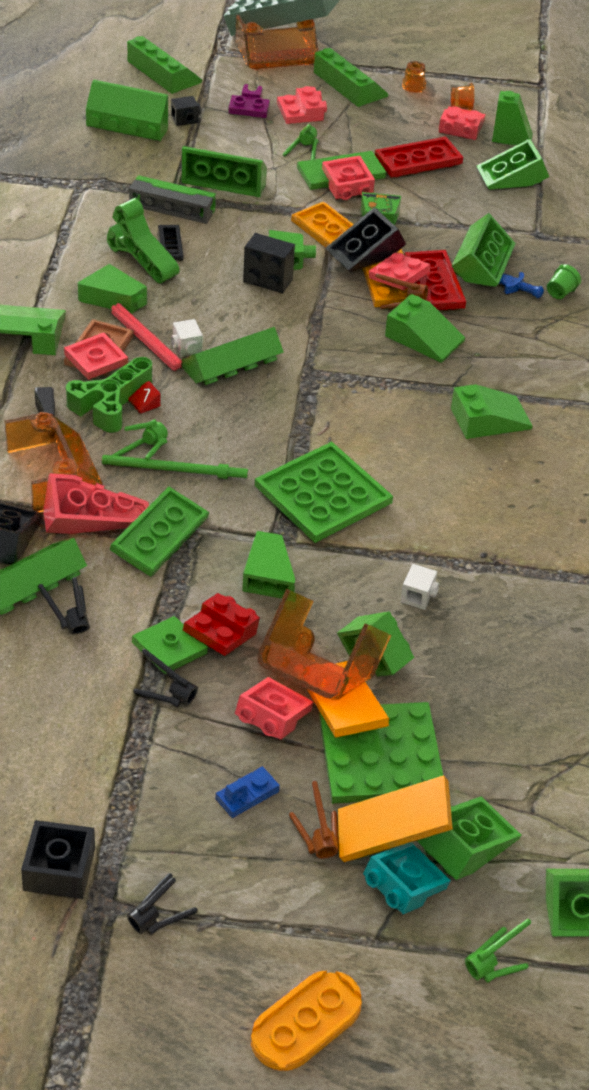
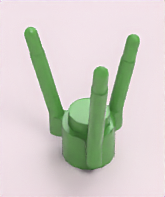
[283,124,319,160]
[112,419,168,460]
[465,919,531,983]

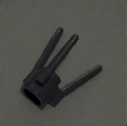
[38,577,90,634]
[133,649,198,708]
[127,873,198,935]

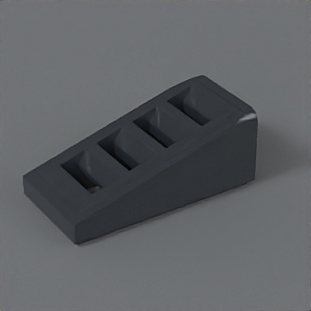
[157,225,184,261]
[34,387,55,436]

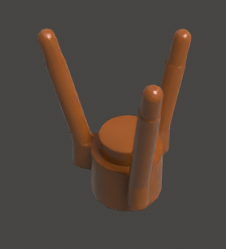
[375,273,428,309]
[289,781,339,859]

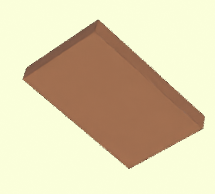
[64,319,134,376]

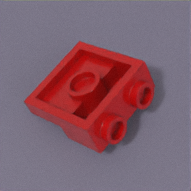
[183,593,260,656]

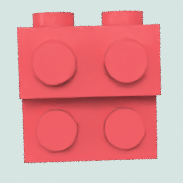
[277,86,327,124]
[439,106,485,140]
[322,155,375,200]
[235,677,314,740]

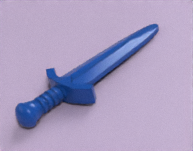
[499,272,544,298]

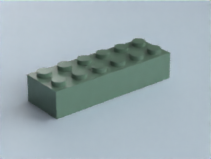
[223,0,340,36]

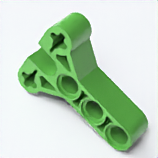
[107,198,180,284]
[66,357,152,433]

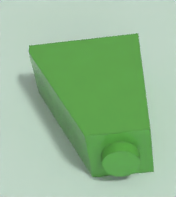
[492,91,533,145]
[77,264,147,314]
[242,531,295,601]

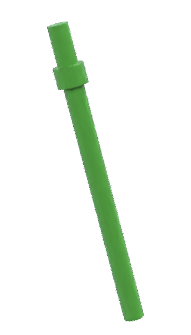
[102,455,248,479]

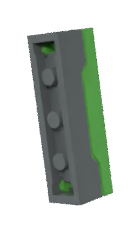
[129,175,216,224]

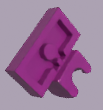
[229,84,270,118]

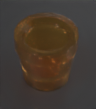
[402,61,426,92]
[451,82,475,111]

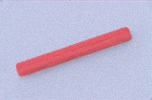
[111,303,182,371]

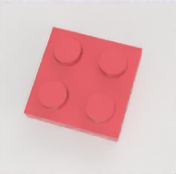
[369,252,430,290]
[64,332,128,380]

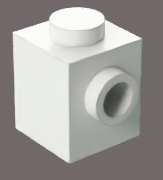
[171,319,203,357]
[401,564,439,610]

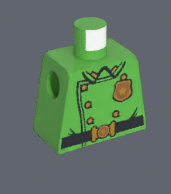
[360,192,401,225]

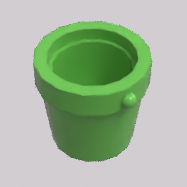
[547,264,581,299]

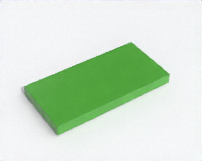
[297,151,386,190]
[110,487,210,577]

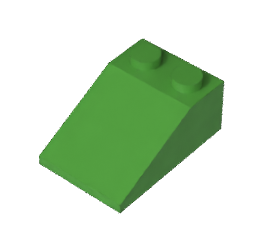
[476,139,550,189]
[385,294,465,363]
[451,384,533,439]
[416,797,522,880]

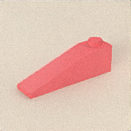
[43,473,149,534]

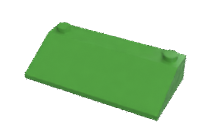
[0,305,66,355]

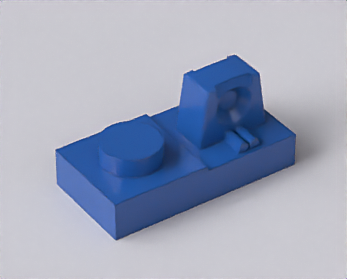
[215,766,280,818]

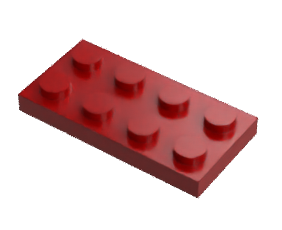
[375,136,464,178]
[404,250,466,310]

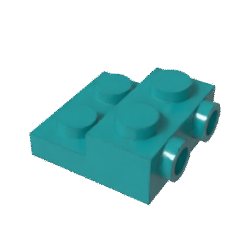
[363,842,451,914]

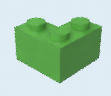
[337,611,415,677]

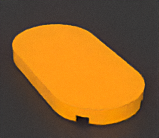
[251,971,362,1071]

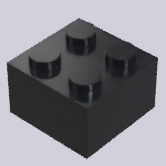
[243,233,295,294]
[21,820,95,899]

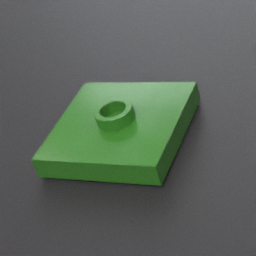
[132,616,208,674]

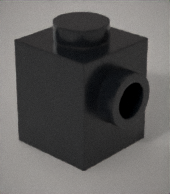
[171,96,201,126]

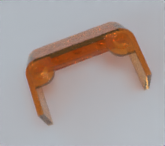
[235,15,318,69]
[5,412,103,512]
[258,589,391,700]

